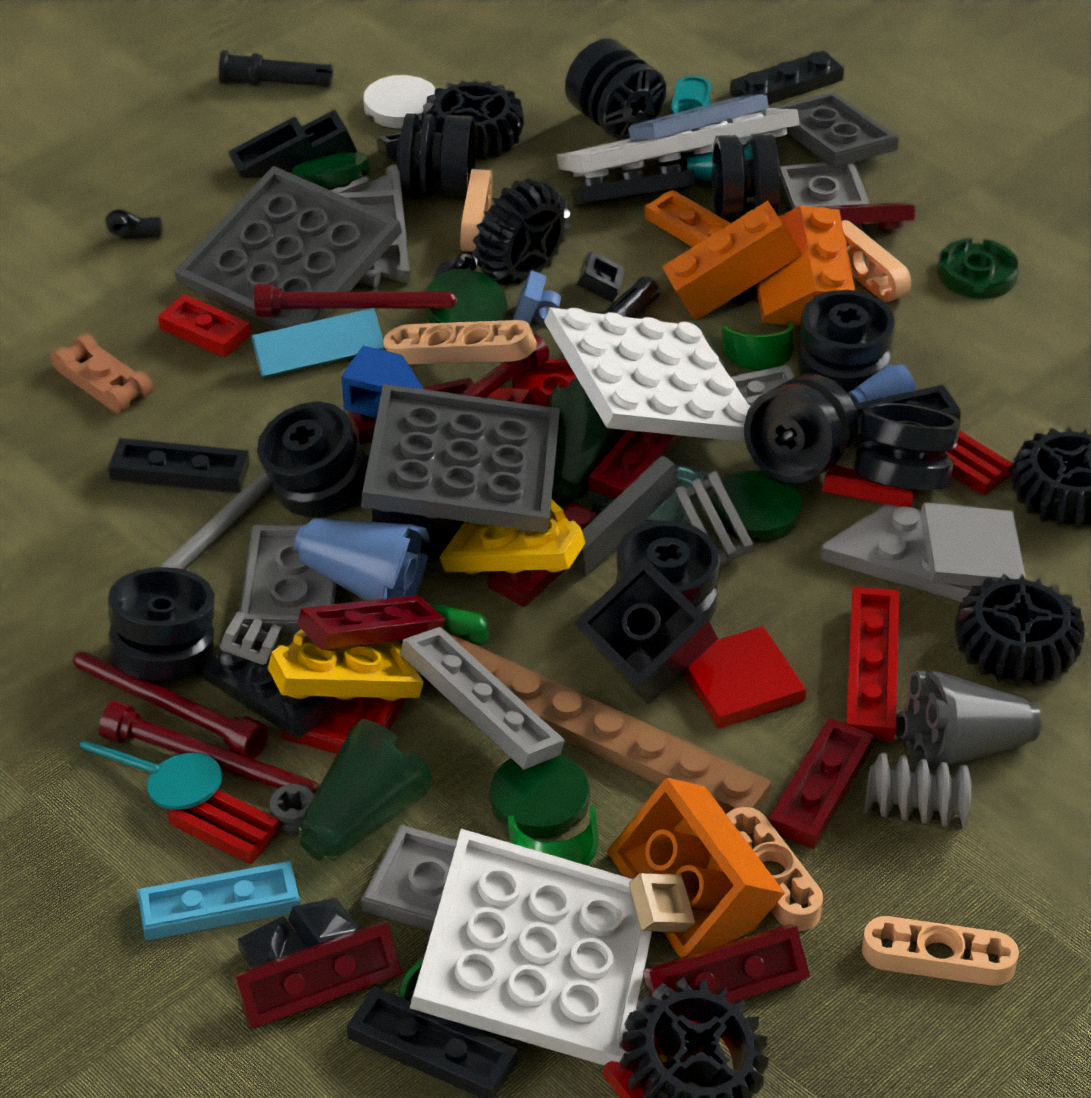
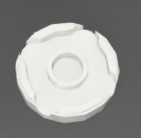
[364,75,436,129]

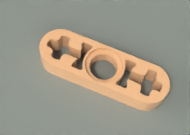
[460,169,492,252]
[842,220,911,302]
[726,807,823,931]
[862,916,1019,986]

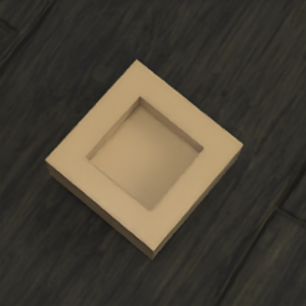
[628,873,695,932]

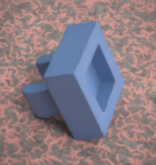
[512,270,561,325]

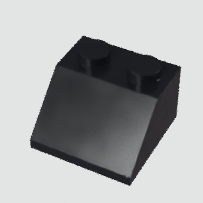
[574,557,718,704]

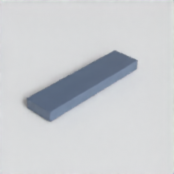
[628,94,769,141]

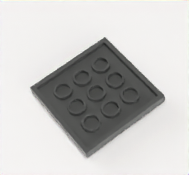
[174,166,402,329]
[361,384,560,533]

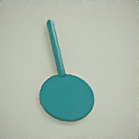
[80,740,222,810]

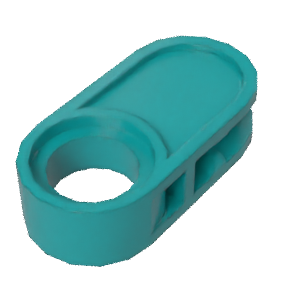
[671,76,711,114]

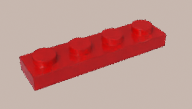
[846,586,899,741]

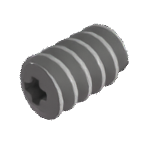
[864,753,972,830]

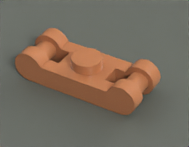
[50,333,154,413]

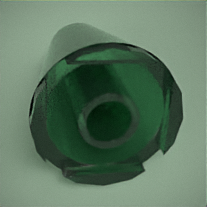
[546,380,627,506]
[297,719,434,861]

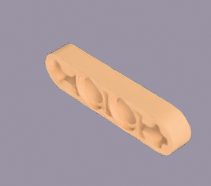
[383,320,537,365]

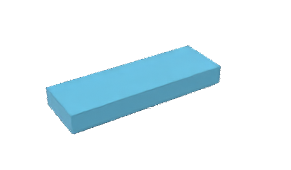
[251,308,385,379]
[137,861,300,941]

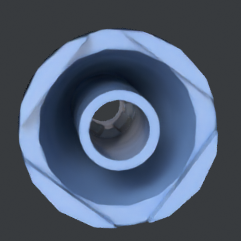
[294,518,429,601]

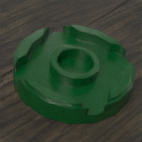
[291,152,370,189]
[937,238,1019,299]
[425,269,508,342]
[712,470,802,542]
[490,755,590,839]

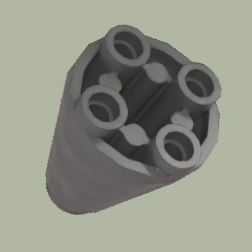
[896,671,1042,769]

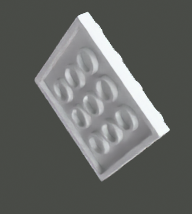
[544,307,751,442]
[410,829,652,1065]

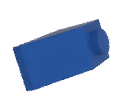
[341,345,423,418]

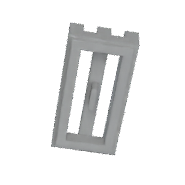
[675,471,754,566]
[220,612,282,665]

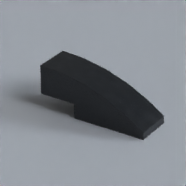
[227,109,358,178]

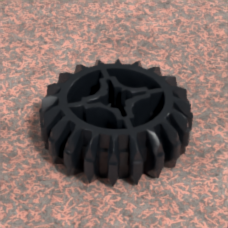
[421,79,524,160]
[473,178,570,286]
[1011,426,1091,530]
[955,573,1085,687]
[619,977,769,1098]

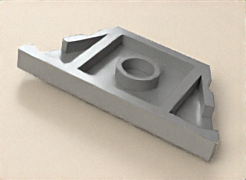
[330,165,410,283]
[820,504,972,602]

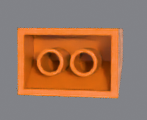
[662,201,802,321]
[756,205,855,326]
[606,777,785,958]

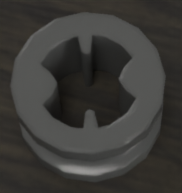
[270,784,317,835]

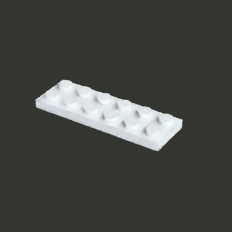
[557,108,800,179]

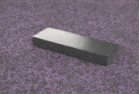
[574,456,676,576]

